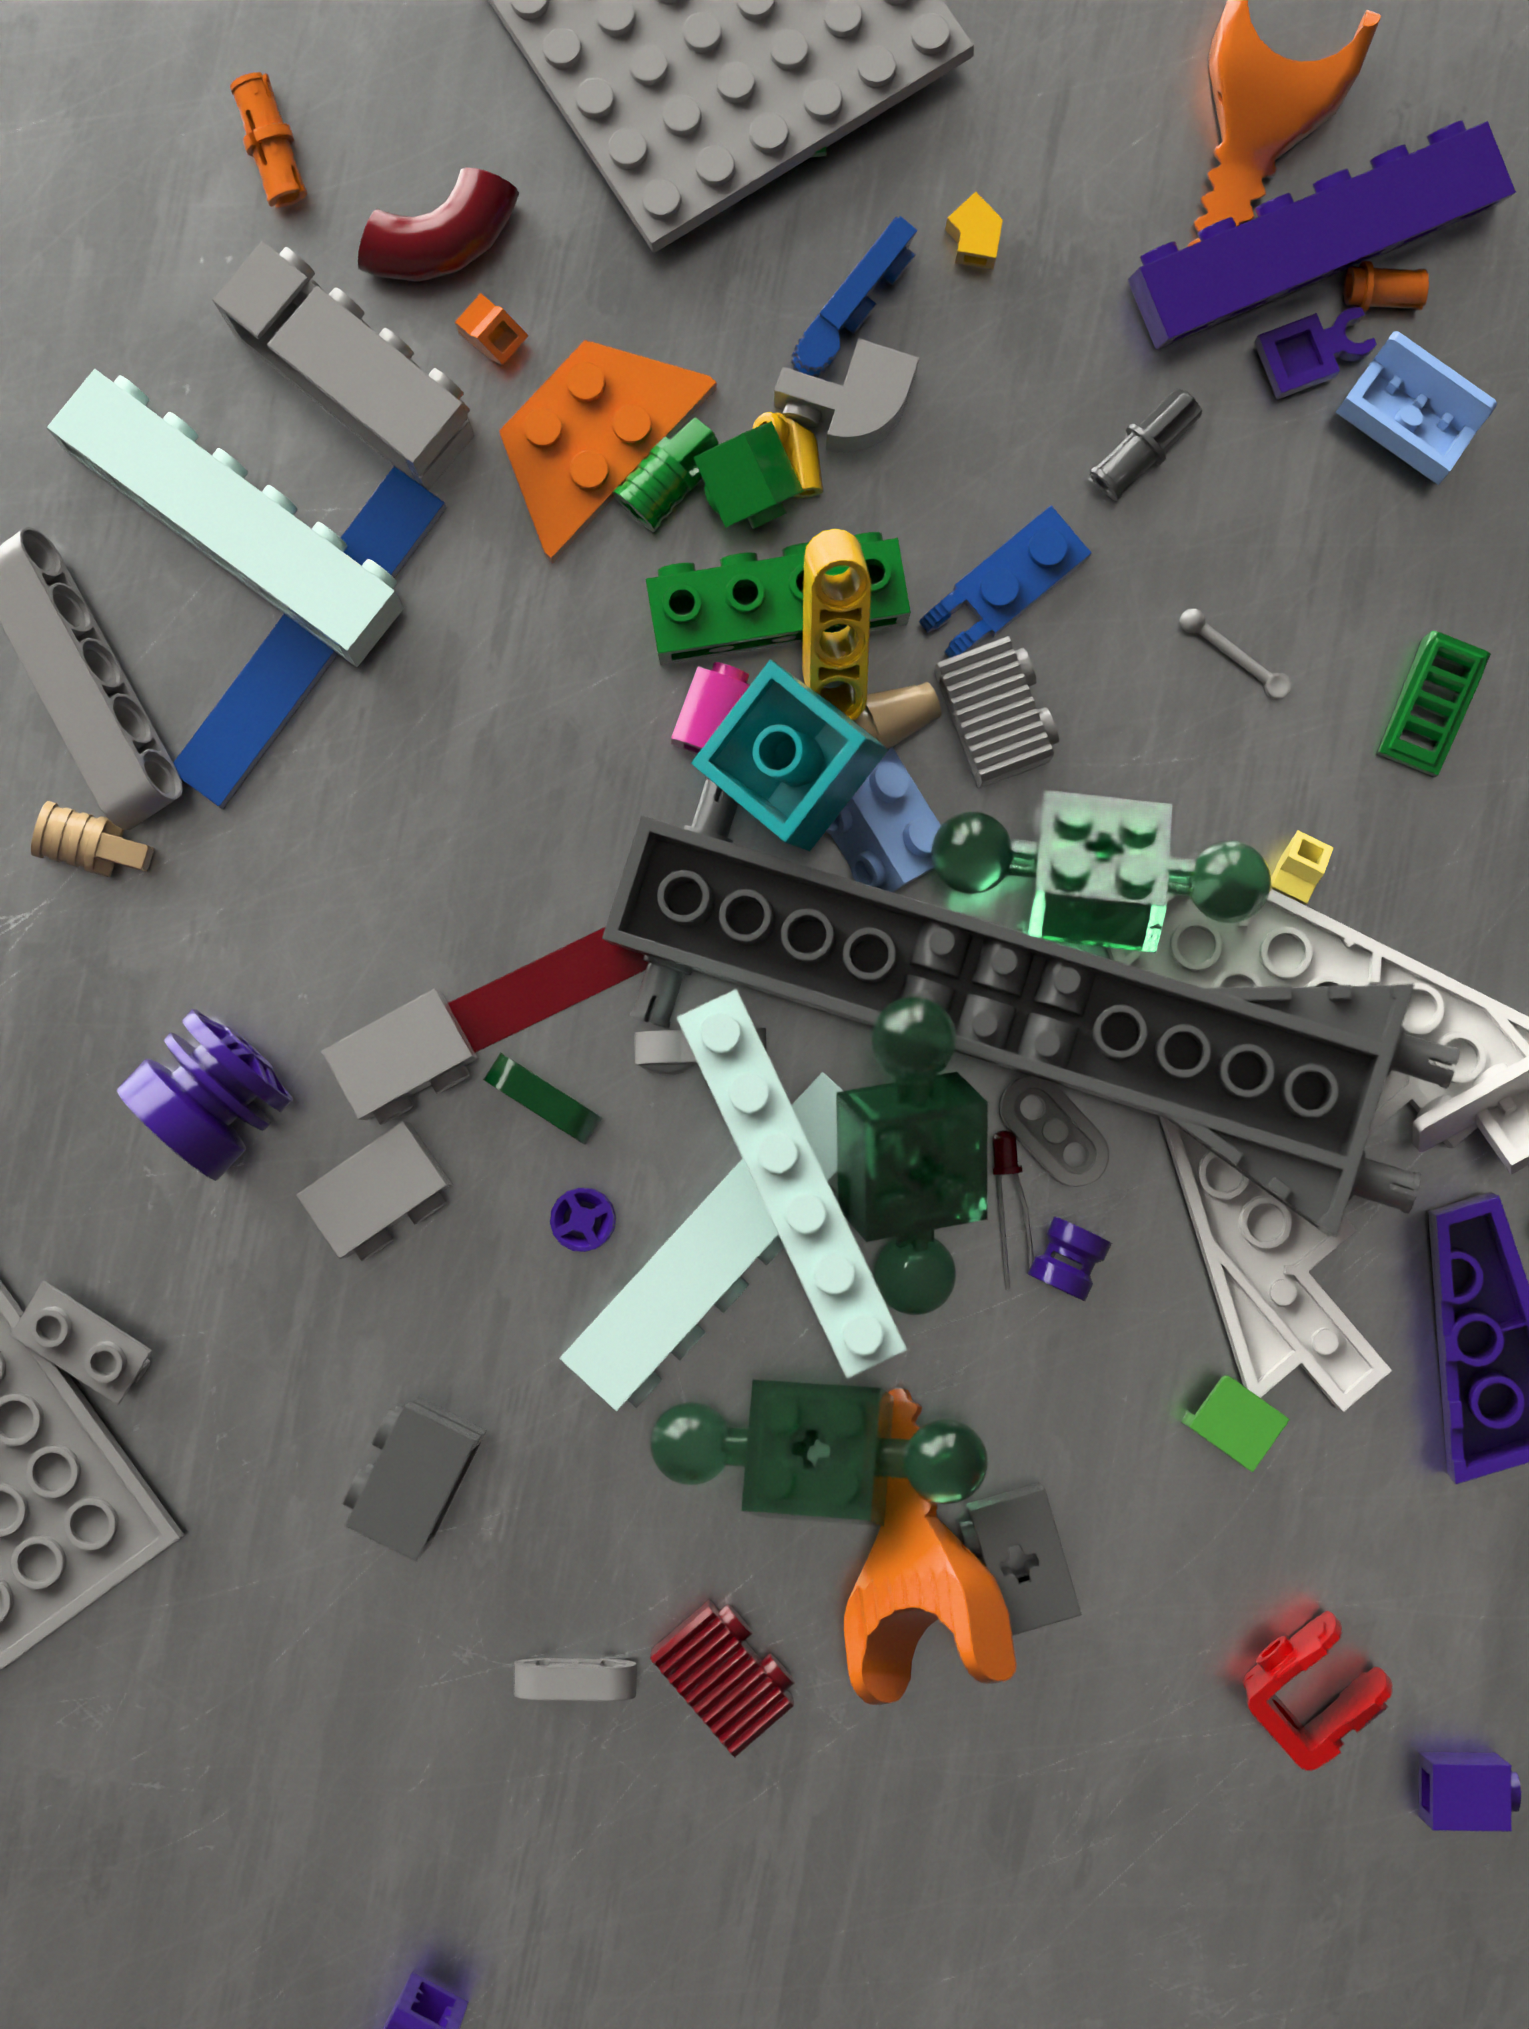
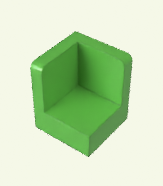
[1181,1375,1290,1472]

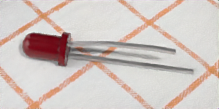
[993,1130,1033,1290]

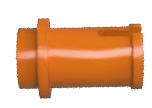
[1344,261,1429,312]

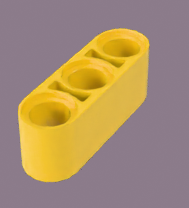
[802,529,871,721]

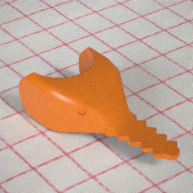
[1187,0,1381,247]
[844,1388,1017,1705]

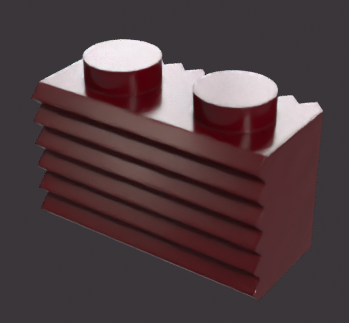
[650,1599,795,1757]

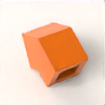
[455,293,529,365]

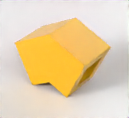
[945,192,1003,270]

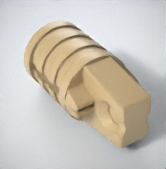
[31,801,154,877]

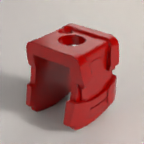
[1243,1611,1392,1771]

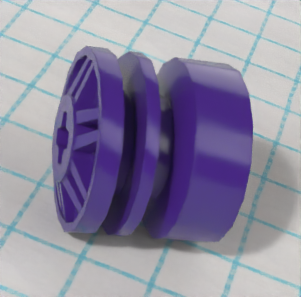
[117,1009,294,1181]

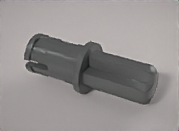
[1090,389,1202,501]

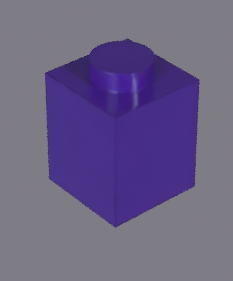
[1419,1752,1521,1831]

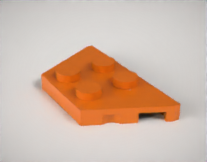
[499,340,717,563]

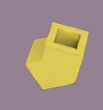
[1267,831,1333,905]

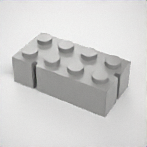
[212,241,475,491]

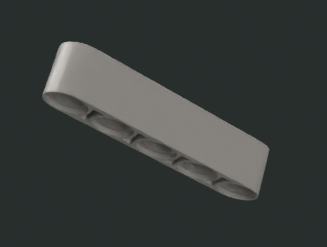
[0,527,183,830]

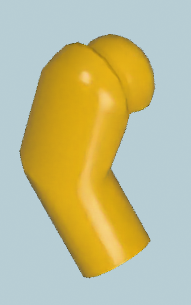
[753,412,823,498]

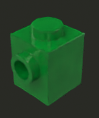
[693,421,803,529]

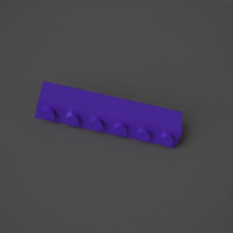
[1127,120,1516,350]

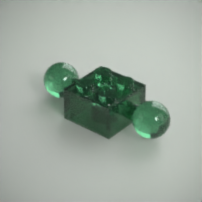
[931,790,1271,953]
[836,997,988,1315]
[650,1380,988,1526]

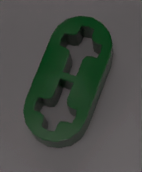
[483,1053,602,1144]

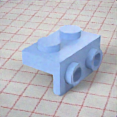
[1335,331,1497,485]
[826,747,958,893]

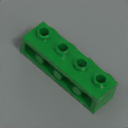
[646,532,911,665]

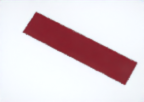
[448,927,648,1053]

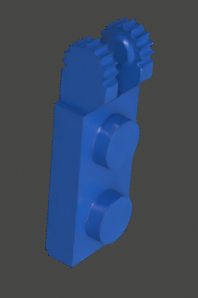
[791,216,917,378]
[919,505,1092,658]

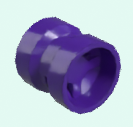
[1027,1216,1112,1301]

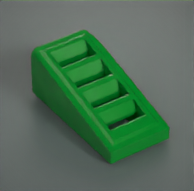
[1377,631,1491,777]

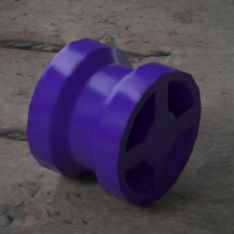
[550,1188,616,1252]

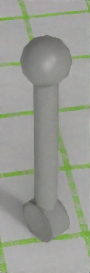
[1180,609,1291,699]

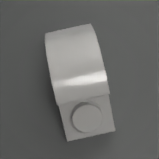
[774,339,919,452]

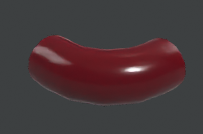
[358,167,519,282]

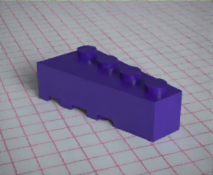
[1428,1192,1529,1485]

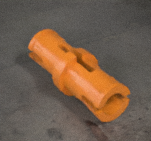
[230,72,307,207]

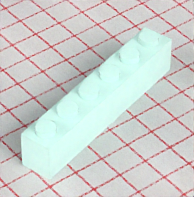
[47,369,404,667]
[677,989,907,1378]
[559,1072,879,1411]

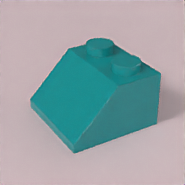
[691,660,889,851]

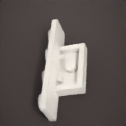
[1413,1056,1529,1174]

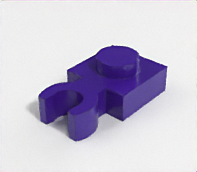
[1254,307,1377,400]

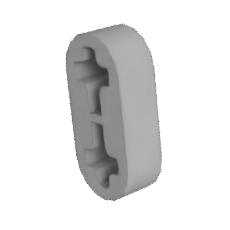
[514,1658,637,1701]

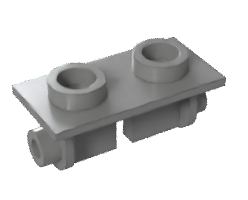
[10,1281,152,1405]

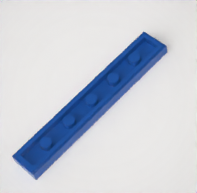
[173,466,447,809]

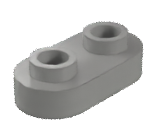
[1000,1075,1110,1187]

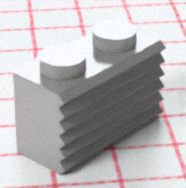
[934,636,1059,788]

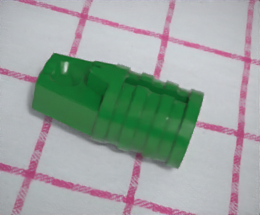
[612,417,719,532]

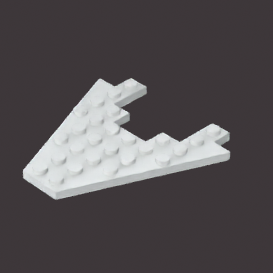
[1104,855,1529,1412]

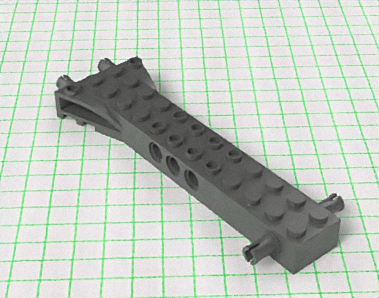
[602,776,1460,1237]

